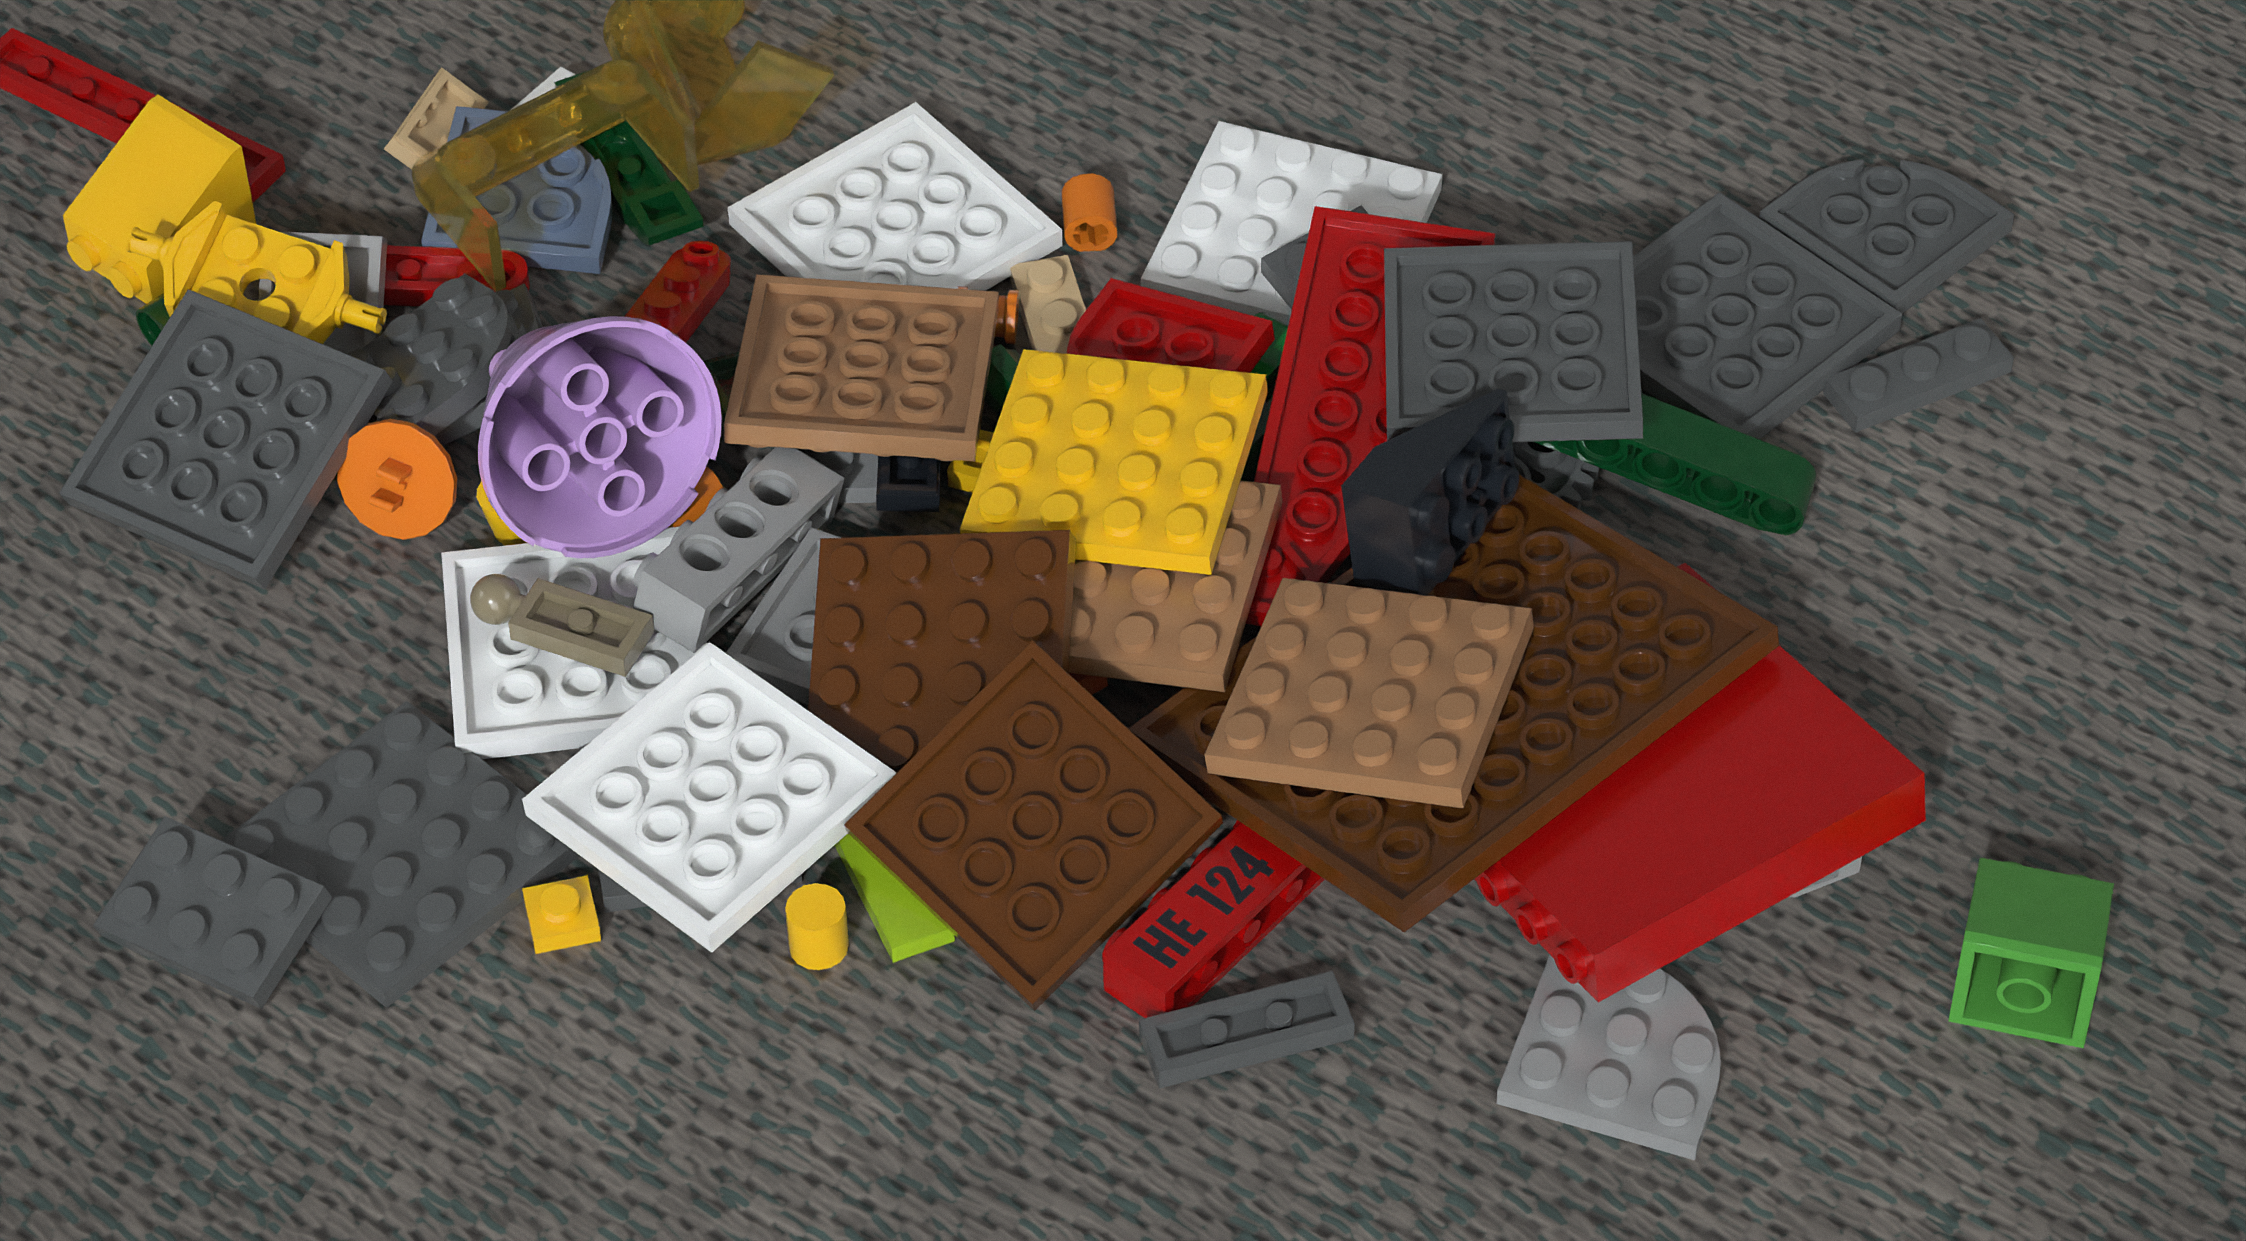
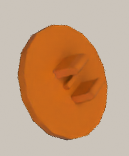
[337,419,457,540]

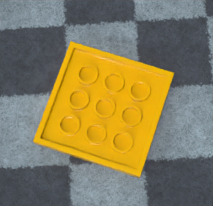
[960,349,1268,575]

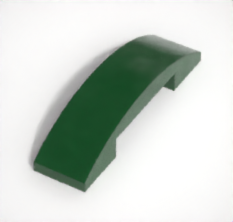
[554,64,704,246]

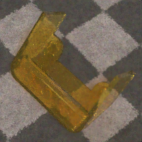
[603,0,834,169]
[412,59,699,291]

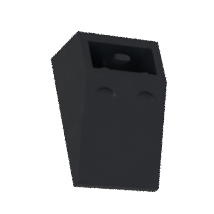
[1341,388,1519,596]

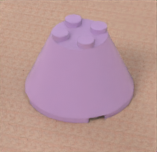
[478,316,722,558]

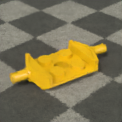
[126,201,387,344]

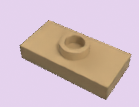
[384,67,489,184]

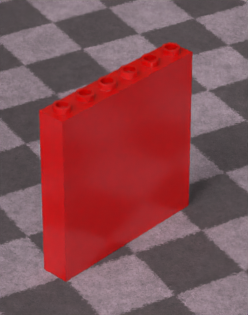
[1474,563,1926,1003]

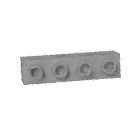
[633,447,844,653]

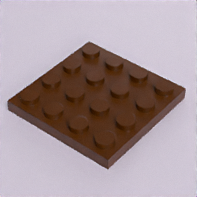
[808,530,1076,773]
[844,640,1223,1011]

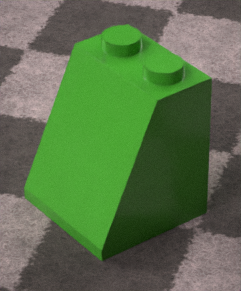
[1948,857,2114,1048]

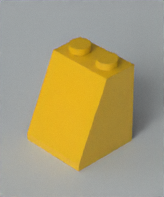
[63,94,256,304]

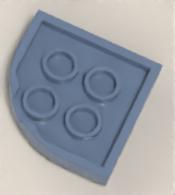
[421,106,612,274]

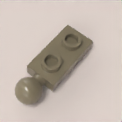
[470,574,655,677]

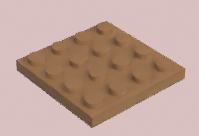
[724,274,999,461]
[1069,481,1283,692]
[1205,578,1534,808]

